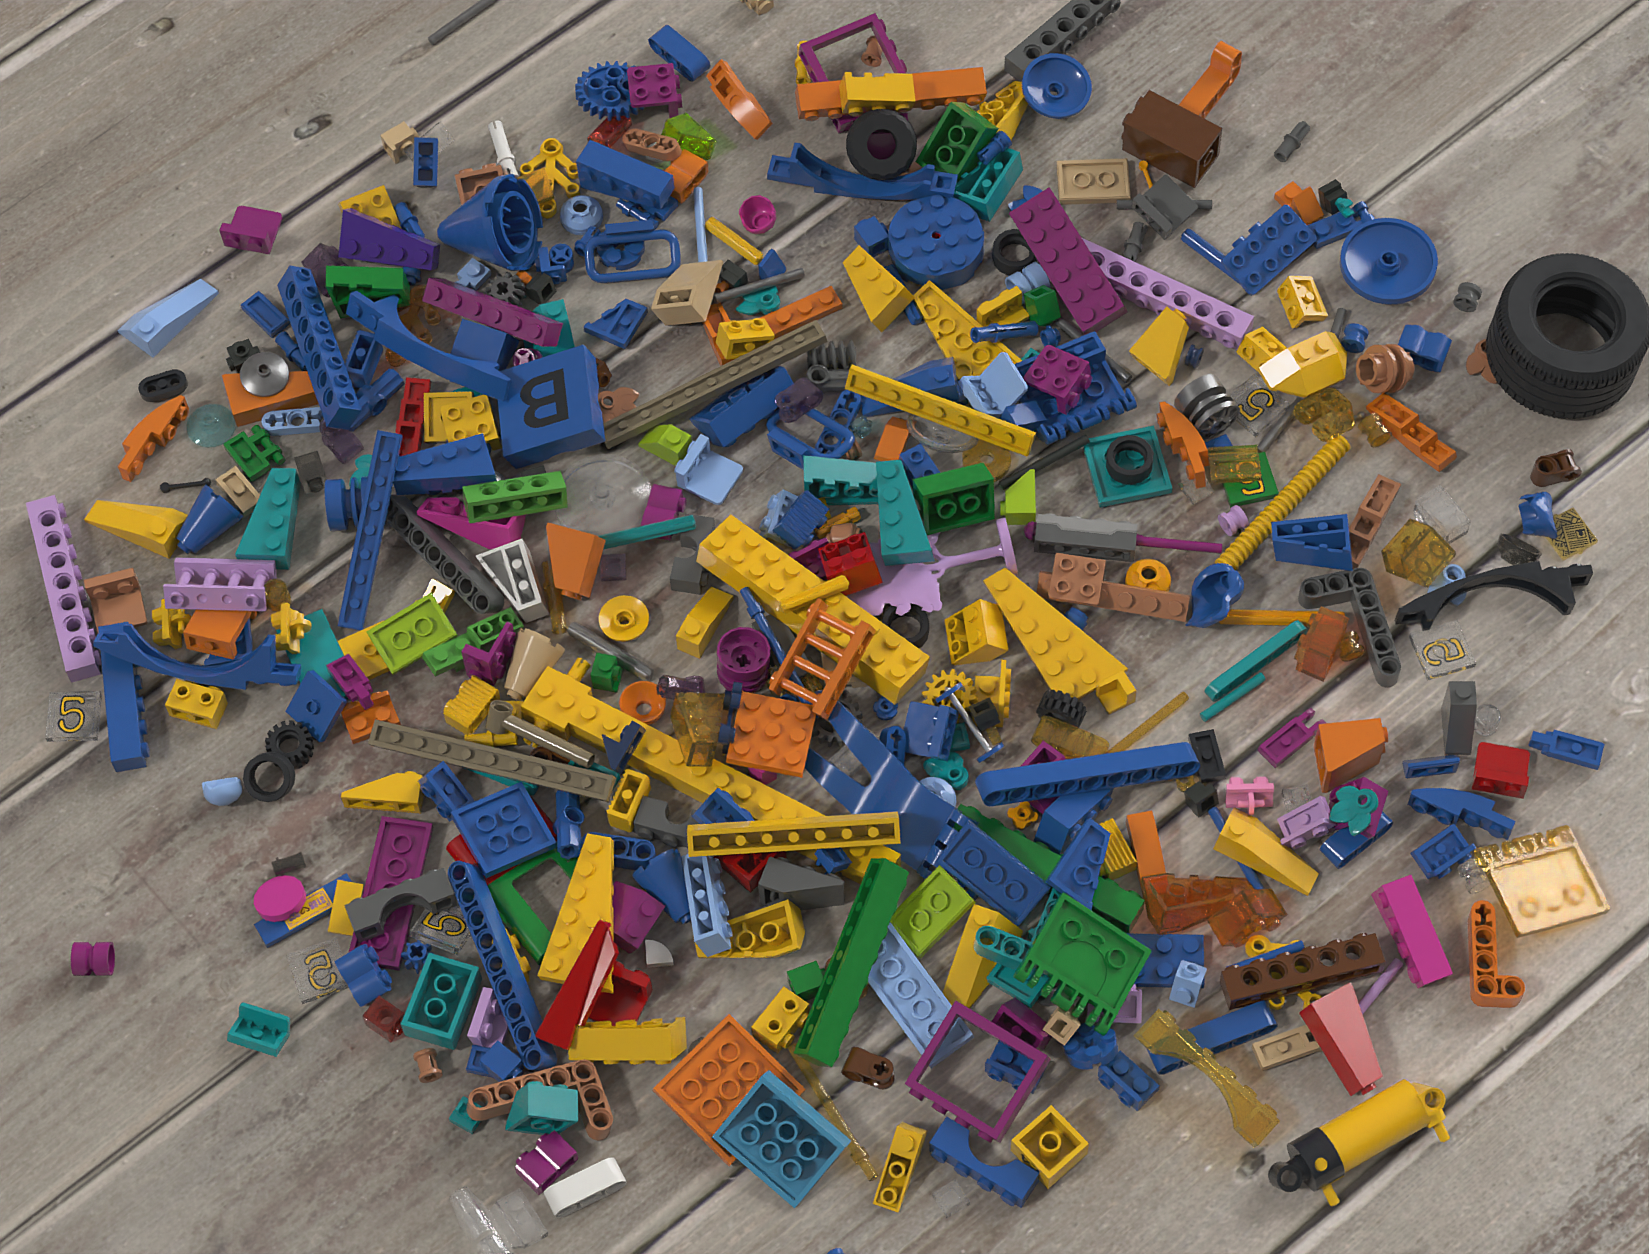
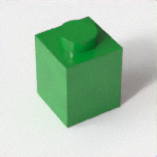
[1023,285,1061,326]
[787,960,826,1001]

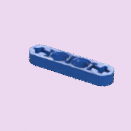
[814,390,861,454]

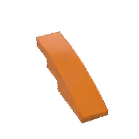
[1366,393,1457,472]

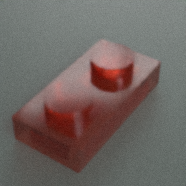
[587,116,632,148]

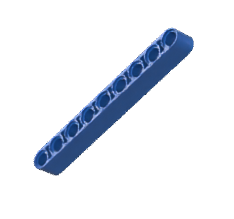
[975,742,1200,807]
[448,861,557,1071]

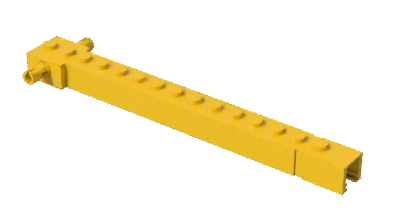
[521,657,901,884]

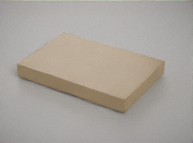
[1057,158,1131,205]

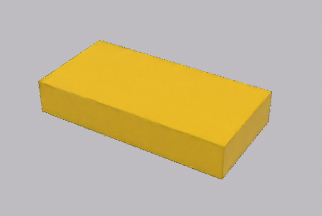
[328,880,363,936]

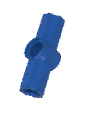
[348,369,405,432]
[552,790,585,859]

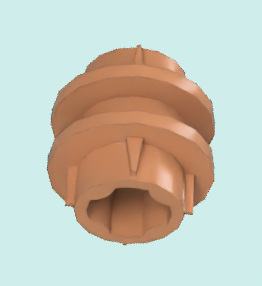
[1356,344,1414,393]

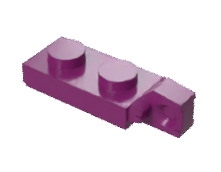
[326,654,374,710]

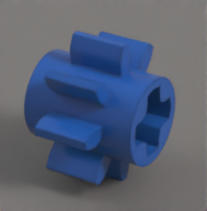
[401,939,434,974]

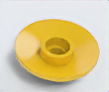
[599,595,649,642]

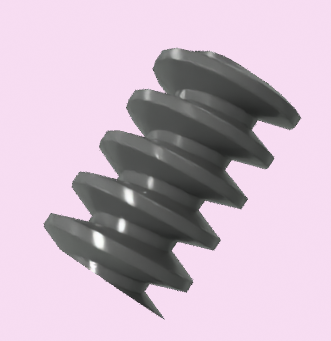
[807,340,856,370]

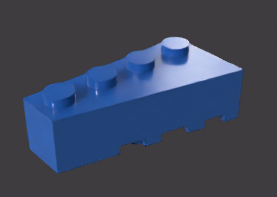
[393,433,497,495]

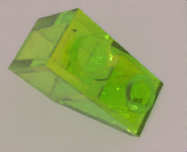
[661,113,717,160]

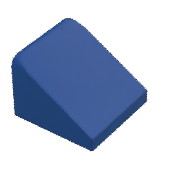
[758,248,786,280]

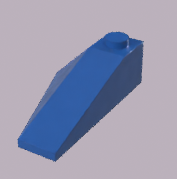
[861,357,960,418]

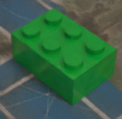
[915,102,999,183]
[913,463,995,535]

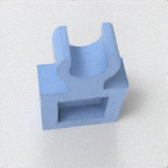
[455,258,492,291]

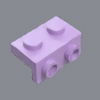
[1277,796,1336,849]

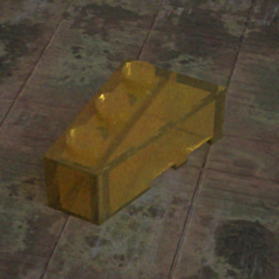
[670,692,725,767]

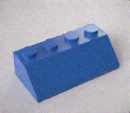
[689,366,799,448]

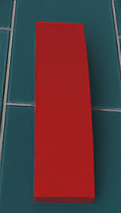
[395,377,432,457]

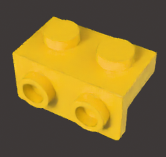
[976,286,1029,333]

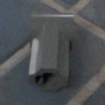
[806,365,849,396]

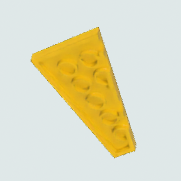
[913,280,1022,409]
[983,568,1128,701]
[537,833,614,994]

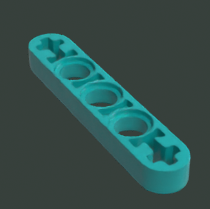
[1204,620,1308,702]

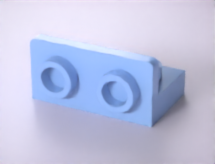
[759,489,798,547]

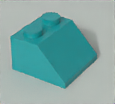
[505,1081,578,1135]

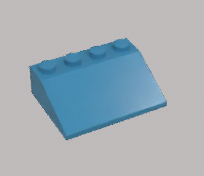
[712,1070,851,1208]

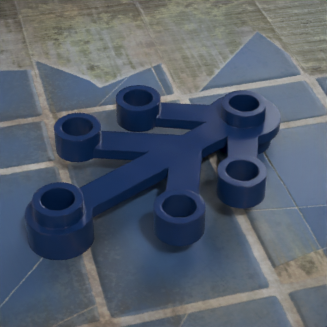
[718,682,743,754]

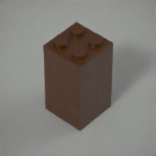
[1121,90,1223,188]

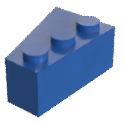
[1271,514,1353,571]
[1033,788,1114,855]

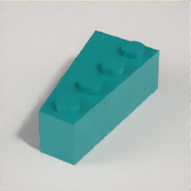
[803,455,878,505]
[876,460,935,566]

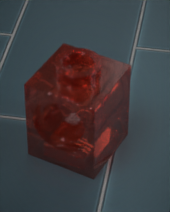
[362,996,405,1043]

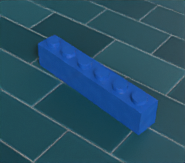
[98,622,150,772]

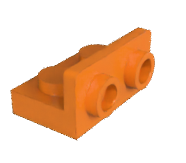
[341,690,401,745]

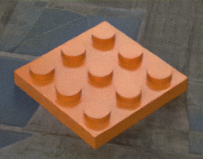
[726,691,816,778]

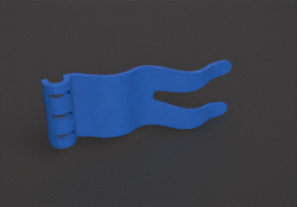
[805,690,979,879]

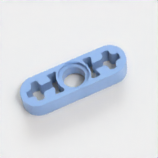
[261,407,331,436]

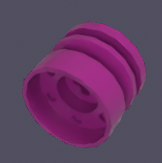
[717,627,770,694]

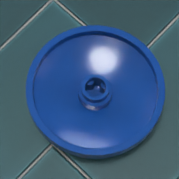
[1340,218,1438,304]

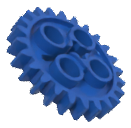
[575,61,644,121]

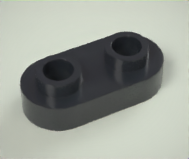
[138,369,188,402]

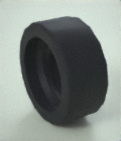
[992,229,1037,276]
[1106,435,1154,485]
[882,603,929,648]
[243,752,295,802]

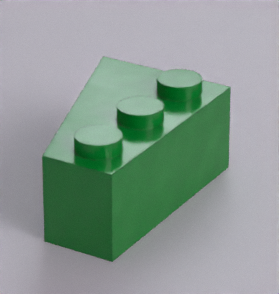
[326,266,410,319]

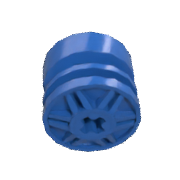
[324,476,368,532]

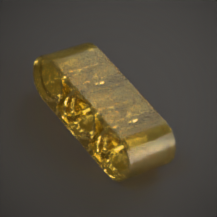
[1031,716,1110,759]

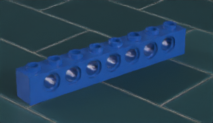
[277,265,361,430]

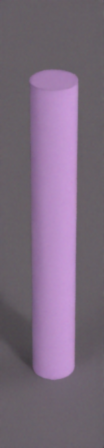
[1359,958,1403,1015]

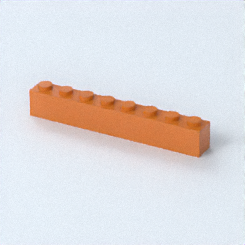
[795,67,987,121]

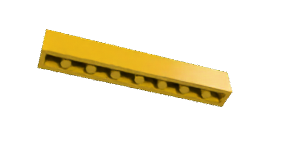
[687,812,901,857]

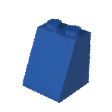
[450,318,520,386]

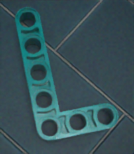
[973,888,1060,976]

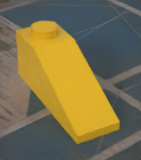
[676,586,734,659]
[341,771,424,814]

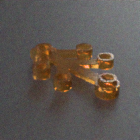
[385,285,441,367]

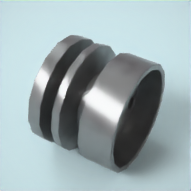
[1174,374,1240,440]

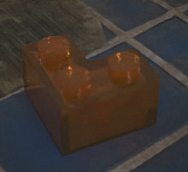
[1294,606,1349,682]
[1207,889,1288,948]

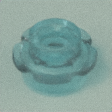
[850,416,873,438]

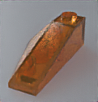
[1141,873,1258,935]

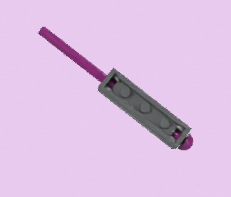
[1024,513,1222,562]

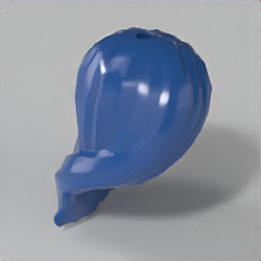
[1185,563,1244,628]

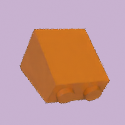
[546,522,606,600]
[1314,718,1388,793]

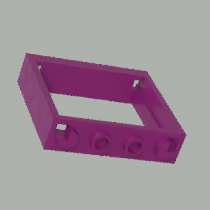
[798,13,907,134]
[905,1000,1051,1143]

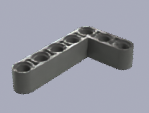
[1298,568,1401,688]

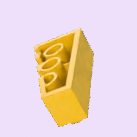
[568,1017,687,1065]

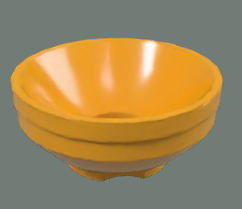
[1125,559,1171,592]

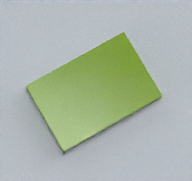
[366,592,458,675]
[890,865,976,959]

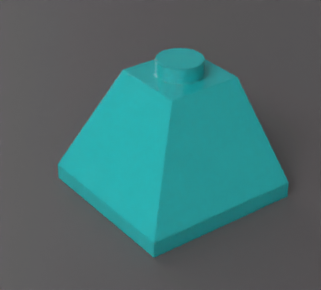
[523,299,575,361]

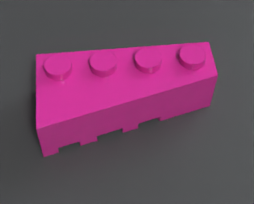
[1371,875,1453,988]

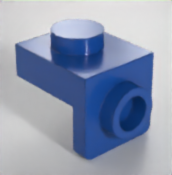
[535,247,567,285]

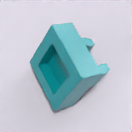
[449,1096,482,1134]

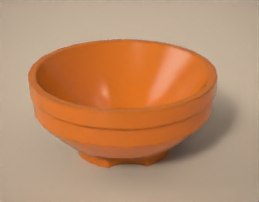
[619,681,666,725]

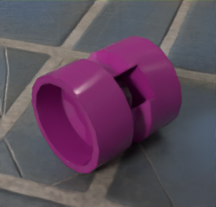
[71,942,115,976]

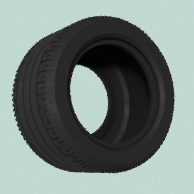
[1486,253,1649,419]

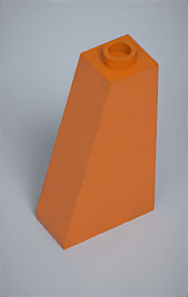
[222,371,319,427]

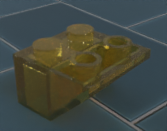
[1381,518,1456,588]

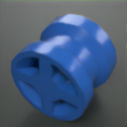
[549,244,574,273]
[1341,323,1369,353]

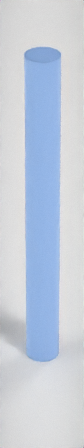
[693,187,708,262]

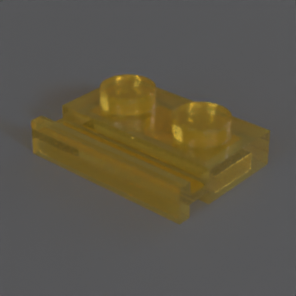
[1208,445,1261,484]

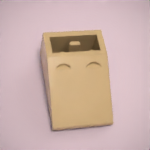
[651,260,723,326]

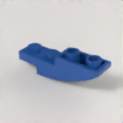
[1407,788,1516,840]

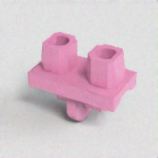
[1225,777,1274,815]

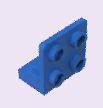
[903,701,959,761]

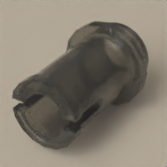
[271,852,306,877]

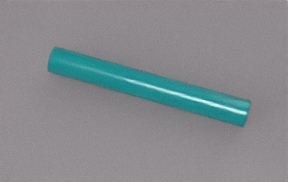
[1200,672,1266,722]

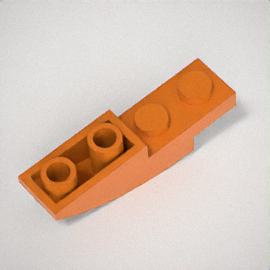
[706,59,773,140]
[118,395,189,482]
[1156,402,1209,489]

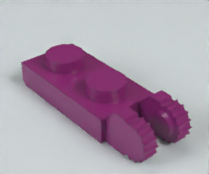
[1258,708,1326,769]

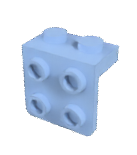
[958,352,1028,419]
[674,434,743,505]

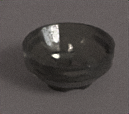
[1497,533,1542,565]

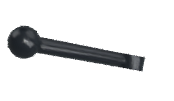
[160,478,211,493]

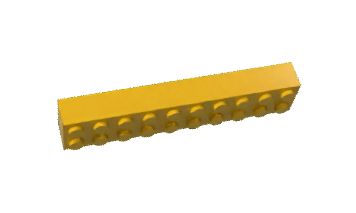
[696,514,930,705]

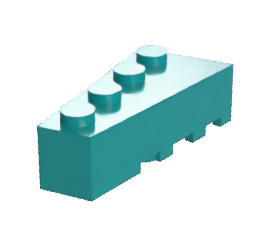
[235,468,301,570]

